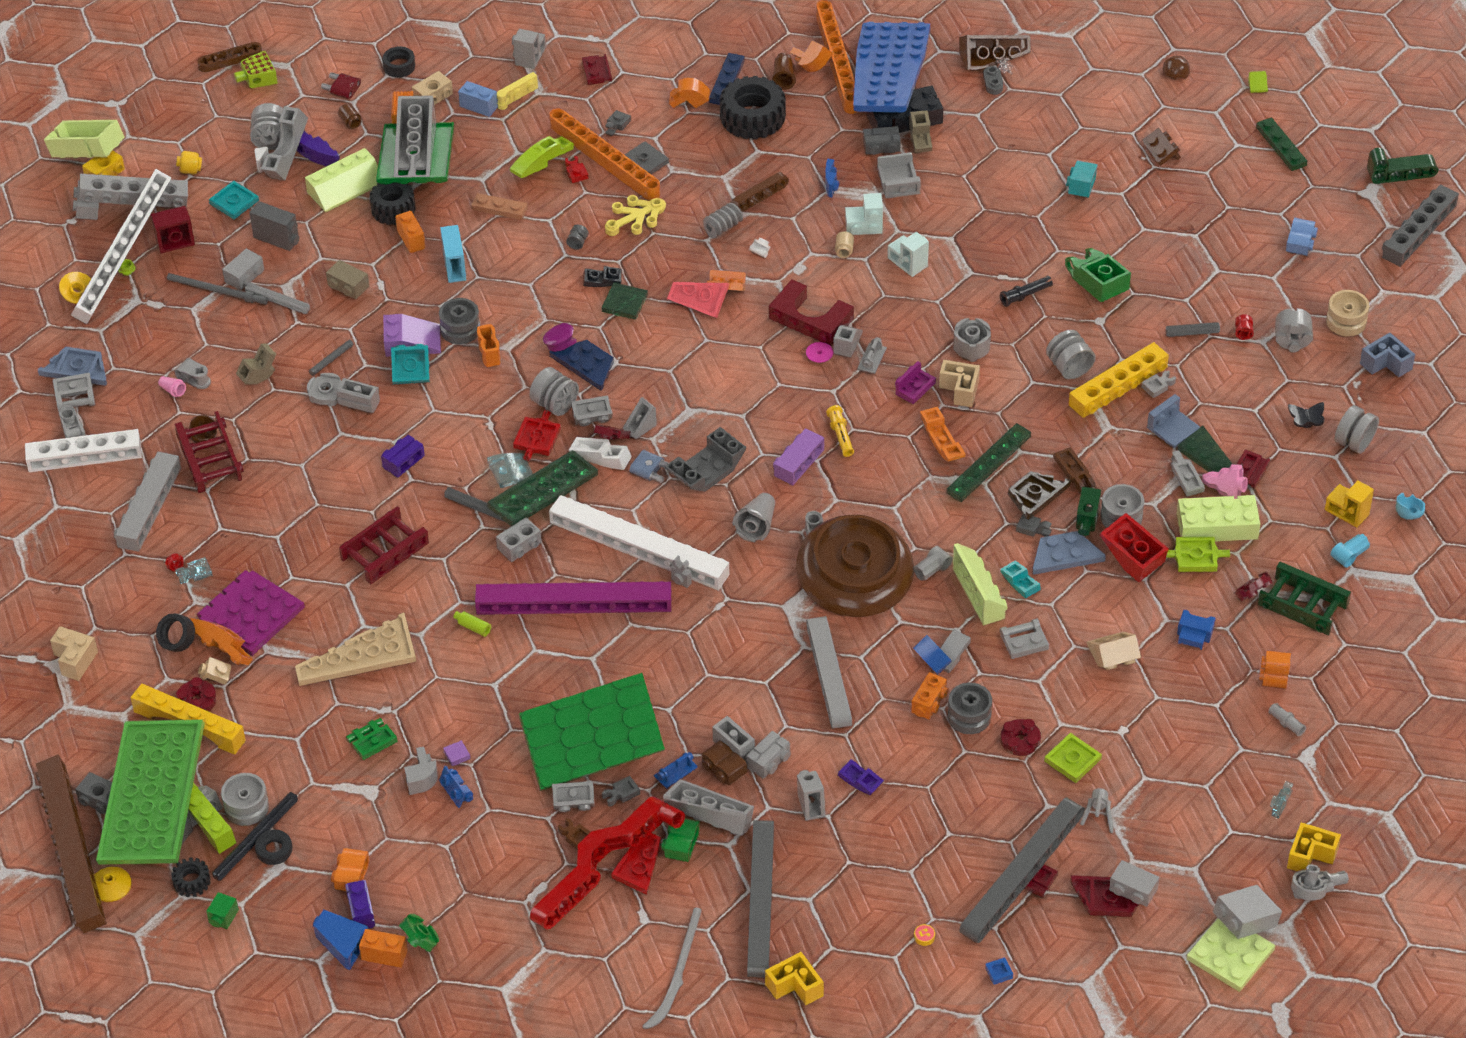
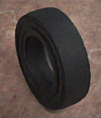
[255,829,293,865]

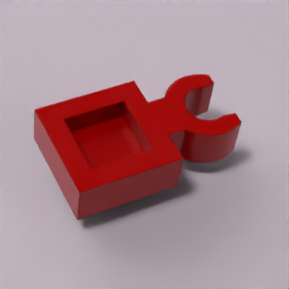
[565,155,589,183]

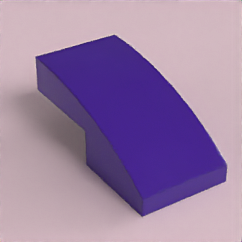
[837,759,884,795]

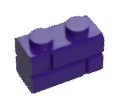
[381,435,425,478]
[345,880,375,929]

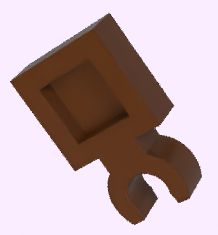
[558,818,590,850]

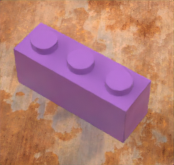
[773,428,824,485]

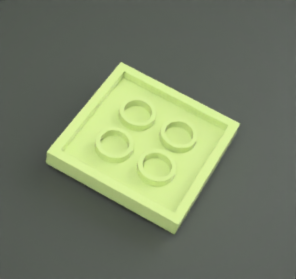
[1186,918,1275,992]

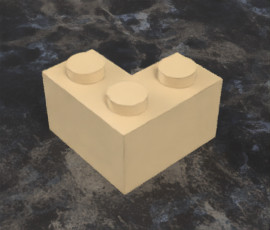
[939,360,980,407]
[50,626,98,681]

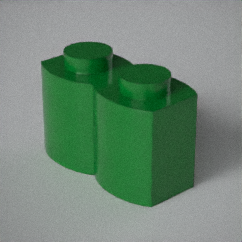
[662,819,700,862]

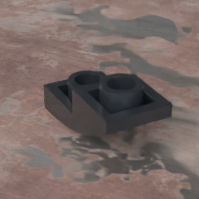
[583,266,622,287]

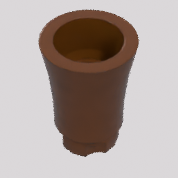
[772,53,796,90]

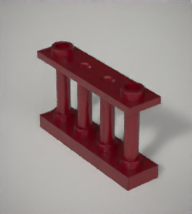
[175,411,244,493]
[339,506,429,585]

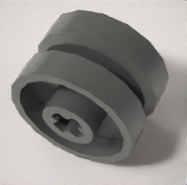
[439,298,480,345]
[947,682,992,734]

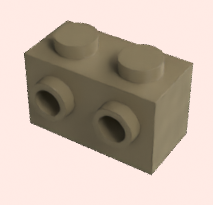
[326,260,369,299]

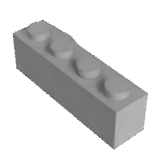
[663,779,754,835]

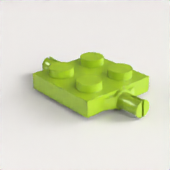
[1166,537,1230,572]

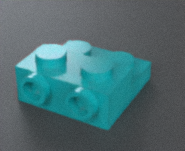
[391,344,430,384]

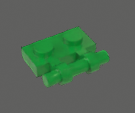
[346,718,398,761]

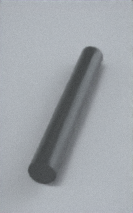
[309,340,354,376]

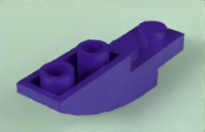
[296,131,340,167]

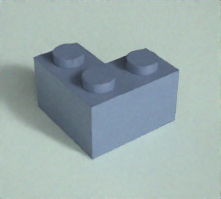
[1360,333,1415,377]

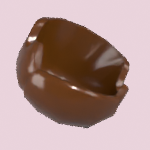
[1163,56,1190,80]
[189,415,217,443]

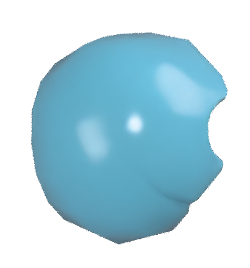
[1396,493,1425,520]

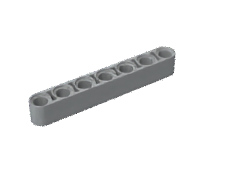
[806,616,852,729]

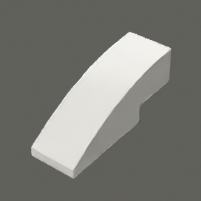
[569,437,632,470]

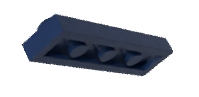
[709,53,745,105]

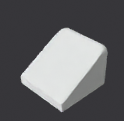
[254,147,269,173]

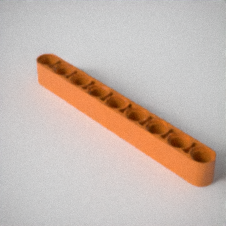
[816,0,858,114]
[549,108,660,201]

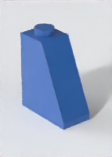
[313,909,368,970]

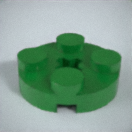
[399,914,439,952]

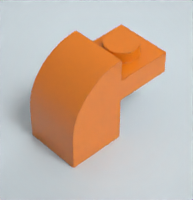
[790,41,832,72]
[669,78,710,108]

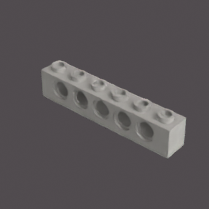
[79,174,188,208]

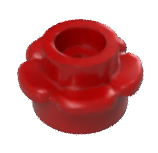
[165,553,184,572]

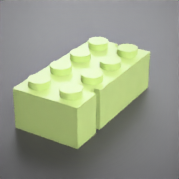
[44,120,125,158]
[1177,495,1260,541]

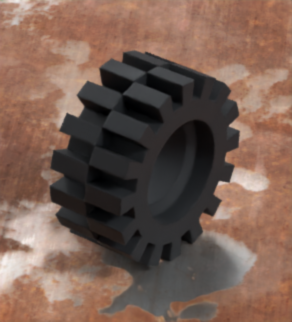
[171,857,211,898]

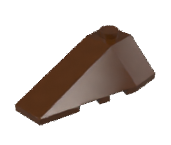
[959,35,1031,70]

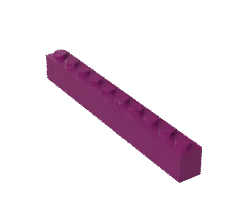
[475,581,672,615]

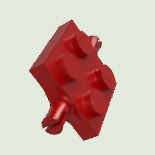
[513,410,561,461]

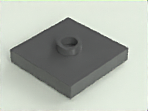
[625,141,669,174]

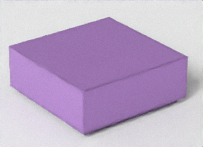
[443,740,470,766]

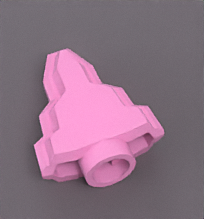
[1202,465,1248,499]

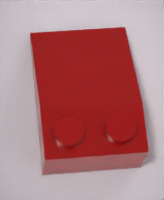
[1099,513,1169,582]

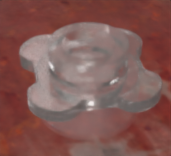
[996,58,1014,75]

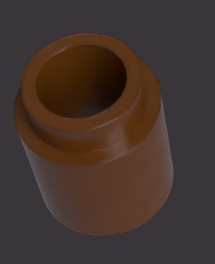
[338,103,362,129]

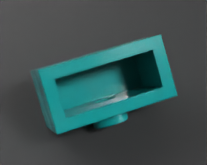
[1066,160,1098,197]

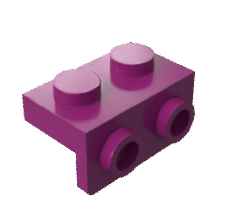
[895,361,936,404]

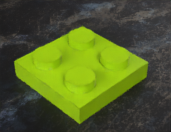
[1044,733,1102,783]

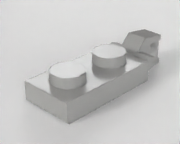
[1171,450,1205,496]

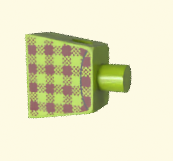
[234,51,277,88]

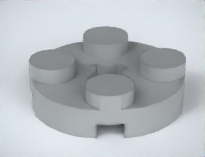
[307,373,341,406]

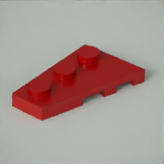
[611,833,661,895]

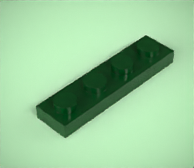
[1256,117,1308,171]

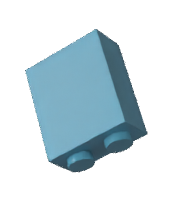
[440,225,466,283]

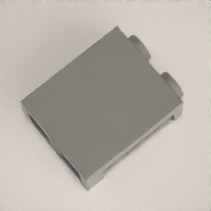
[877,152,921,198]

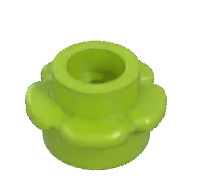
[118,259,136,276]

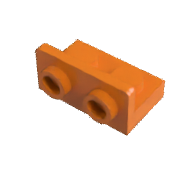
[707,270,746,291]

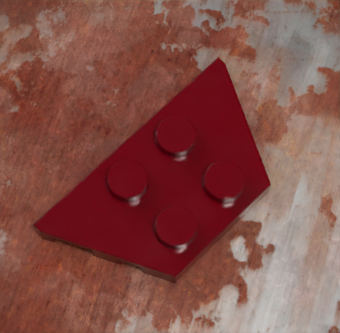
[1070,875,1139,917]

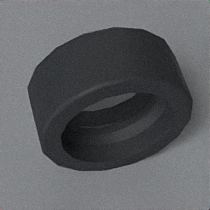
[382,46,416,78]
[156,613,195,652]

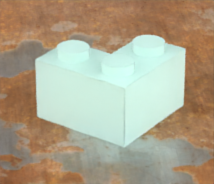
[845,193,883,235]
[888,232,929,277]

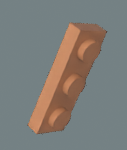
[472,193,528,220]

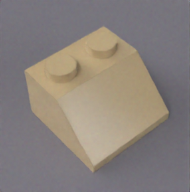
[1087,632,1141,670]

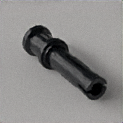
[999,275,1053,307]

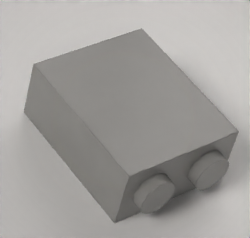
[1213,885,1282,939]

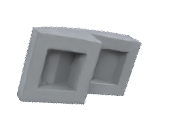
[940,629,971,673]

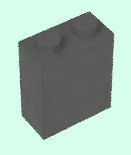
[249,201,300,251]

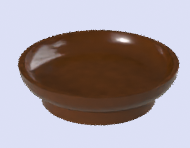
[796,515,914,617]

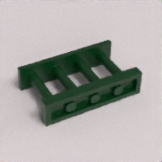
[1258,561,1351,636]

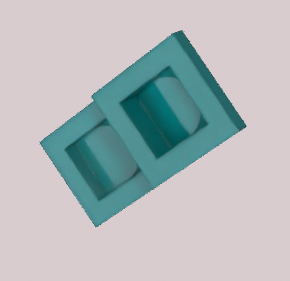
[1000,560,1041,598]

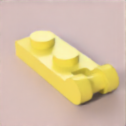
[497,72,538,110]

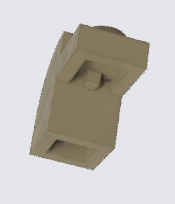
[909,110,932,153]
[236,343,276,384]

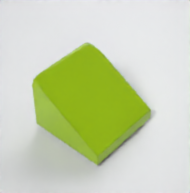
[1248,71,1268,93]

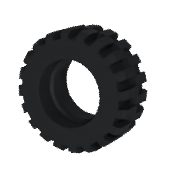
[720,76,786,140]

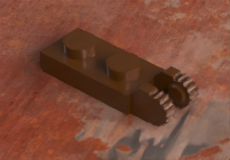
[1053,447,1095,493]

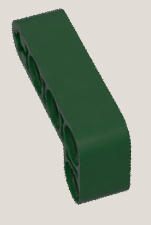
[1367,147,1439,184]

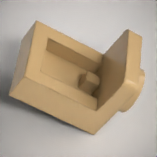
[198,657,231,685]

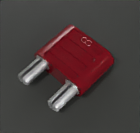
[321,72,361,99]

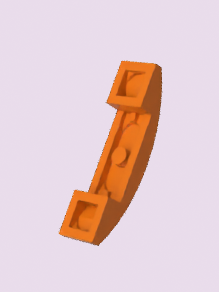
[920,406,966,462]

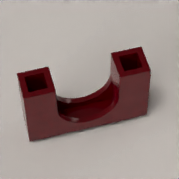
[769,279,854,346]

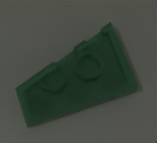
[1178,426,1233,472]

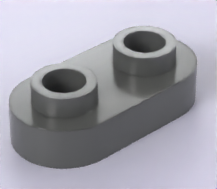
[983,66,1003,95]

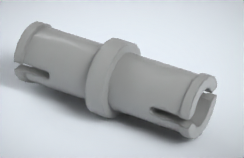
[1268,703,1306,736]

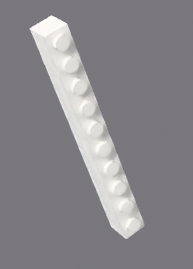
[71,169,171,324]
[549,495,730,591]

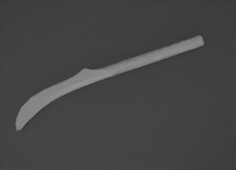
[643,908,702,1029]

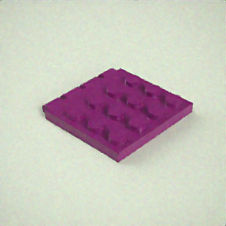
[197,570,305,656]

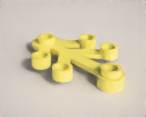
[605,195,666,236]

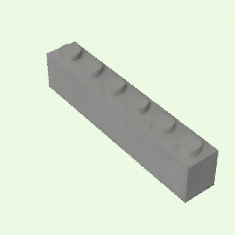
[114,452,181,552]

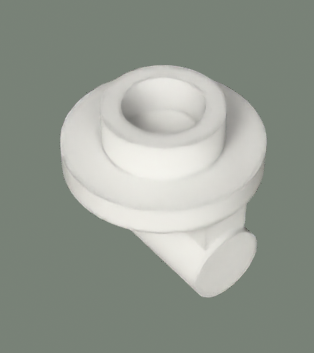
[749,237,771,258]

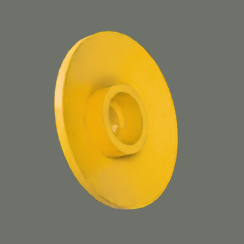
[59,272,91,304]
[94,867,132,902]

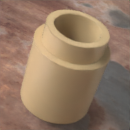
[835,232,854,258]

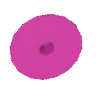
[806,342,833,363]

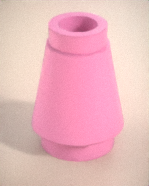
[158,376,186,397]

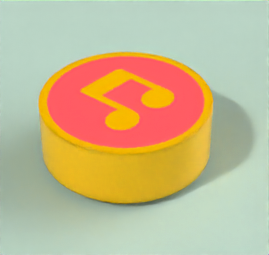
[914,924,935,946]

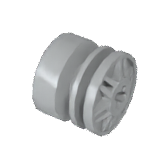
[250,103,284,150]
[1046,330,1096,380]
[529,367,579,416]

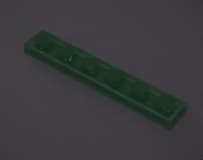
[946,423,1031,502]

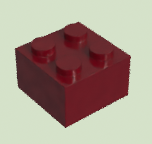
[151,205,195,254]

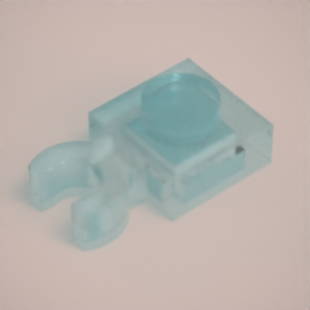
[175,557,212,584]
[1270,781,1294,819]

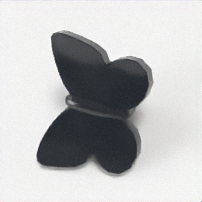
[1288,402,1325,428]

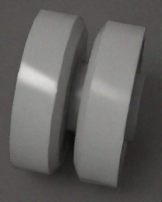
[1334,405,1379,454]
[1100,484,1144,528]
[221,773,269,826]

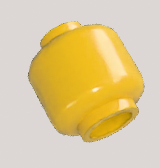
[176,151,202,175]

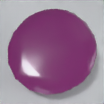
[543,323,577,351]

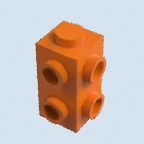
[911,672,949,720]

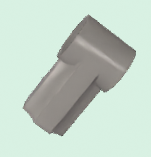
[914,546,953,581]

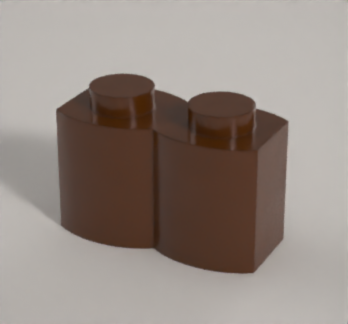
[702,741,747,785]

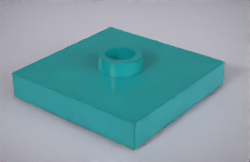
[209,180,259,220]

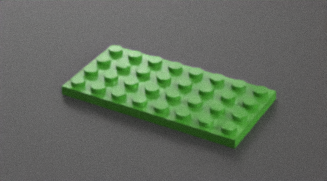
[96,719,205,865]

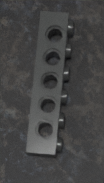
[1382,184,1459,267]
[75,772,193,844]

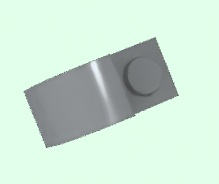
[404,746,438,795]

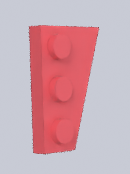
[667,282,730,318]

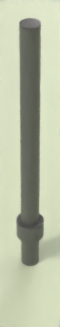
[167,273,268,305]

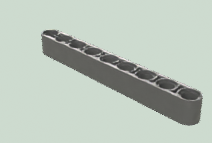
[959,797,1085,943]
[747,820,774,977]

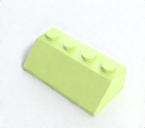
[305,148,378,212]
[953,543,1007,625]

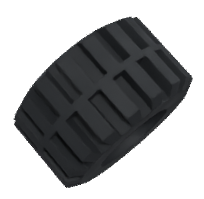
[369,182,416,225]

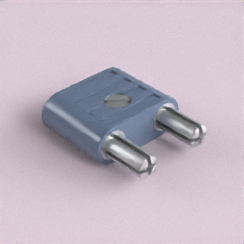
[629,450,669,483]

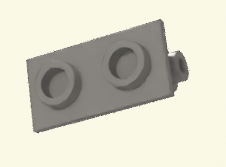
[857,337,887,374]

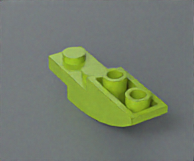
[510,136,574,178]

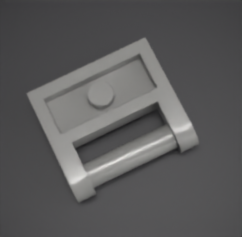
[53,373,95,412]
[1000,618,1049,659]

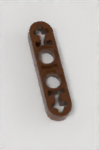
[197,42,262,72]
[730,172,789,212]

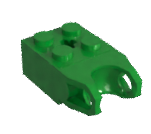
[1065,248,1131,302]

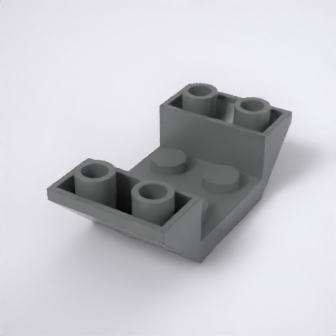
[665,427,746,492]

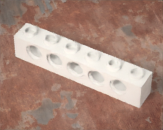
[25,429,142,472]

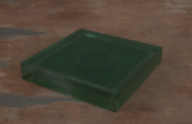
[601,283,648,320]

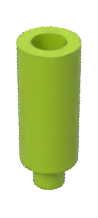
[453,611,491,637]

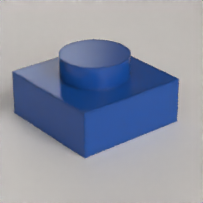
[985,957,1013,985]

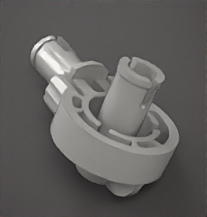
[1291,864,1349,901]

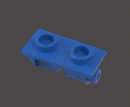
[654,752,698,789]
[439,766,473,808]

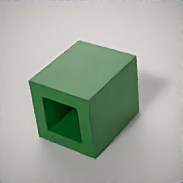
[206,892,239,929]

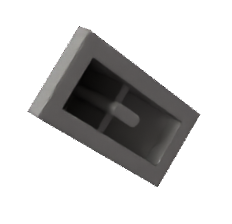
[623,397,657,439]

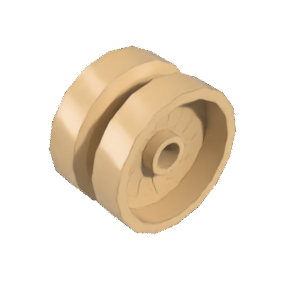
[1326,290,1370,337]

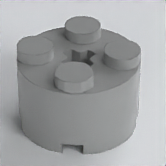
[1275,308,1313,352]
[953,318,991,362]

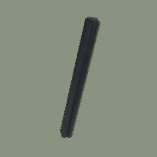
[212,792,298,881]

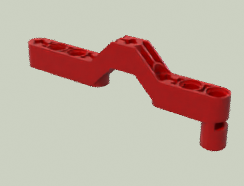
[530,796,685,930]

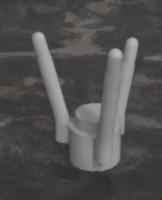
[1080,788,1113,833]

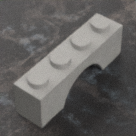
[261,106,308,181]

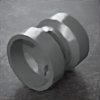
[566,224,589,250]

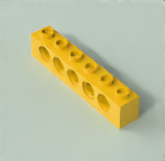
[1069,342,1169,418]

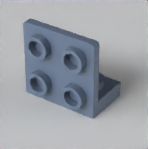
[1147,394,1200,448]

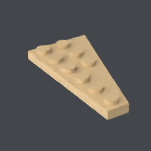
[295,612,416,686]

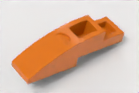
[189,618,253,665]

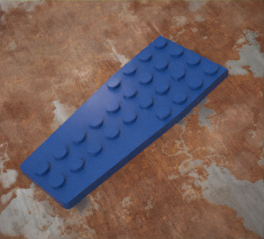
[853,22,931,112]

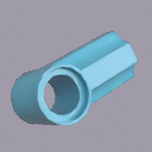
[1330,534,1370,568]

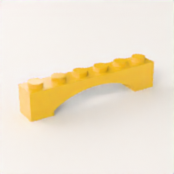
[131,683,246,755]

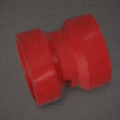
[1235,314,1254,340]

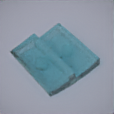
[487,453,536,488]

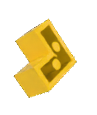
[1325,480,1374,528]
[1287,822,1341,872]
[765,952,824,1006]

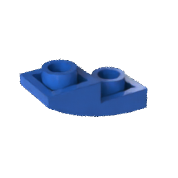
[825,159,839,198]
[913,635,952,674]

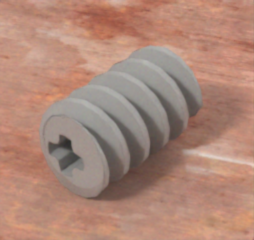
[703,203,743,238]

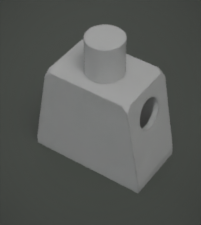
[797,770,825,821]

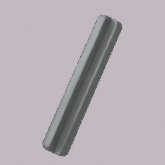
[1165,322,1220,337]

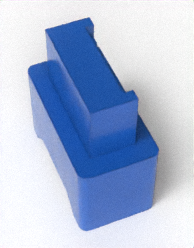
[1177,610,1216,650]

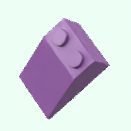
[383,314,441,357]

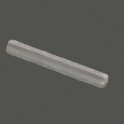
[245,282,310,314]

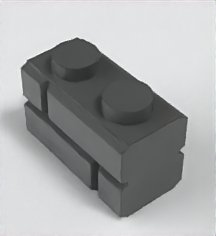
[863,126,901,155]

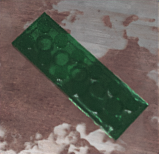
[487,450,598,527]

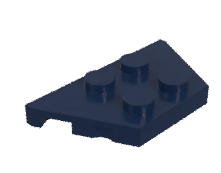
[549,340,614,391]

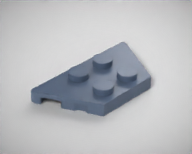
[38,347,107,386]
[1033,531,1106,575]

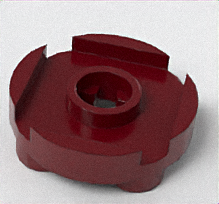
[1234,571,1273,601]
[176,677,217,712]
[1000,719,1041,756]

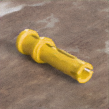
[826,405,854,457]

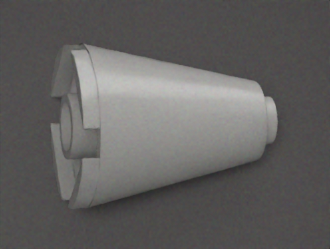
[732,493,775,542]

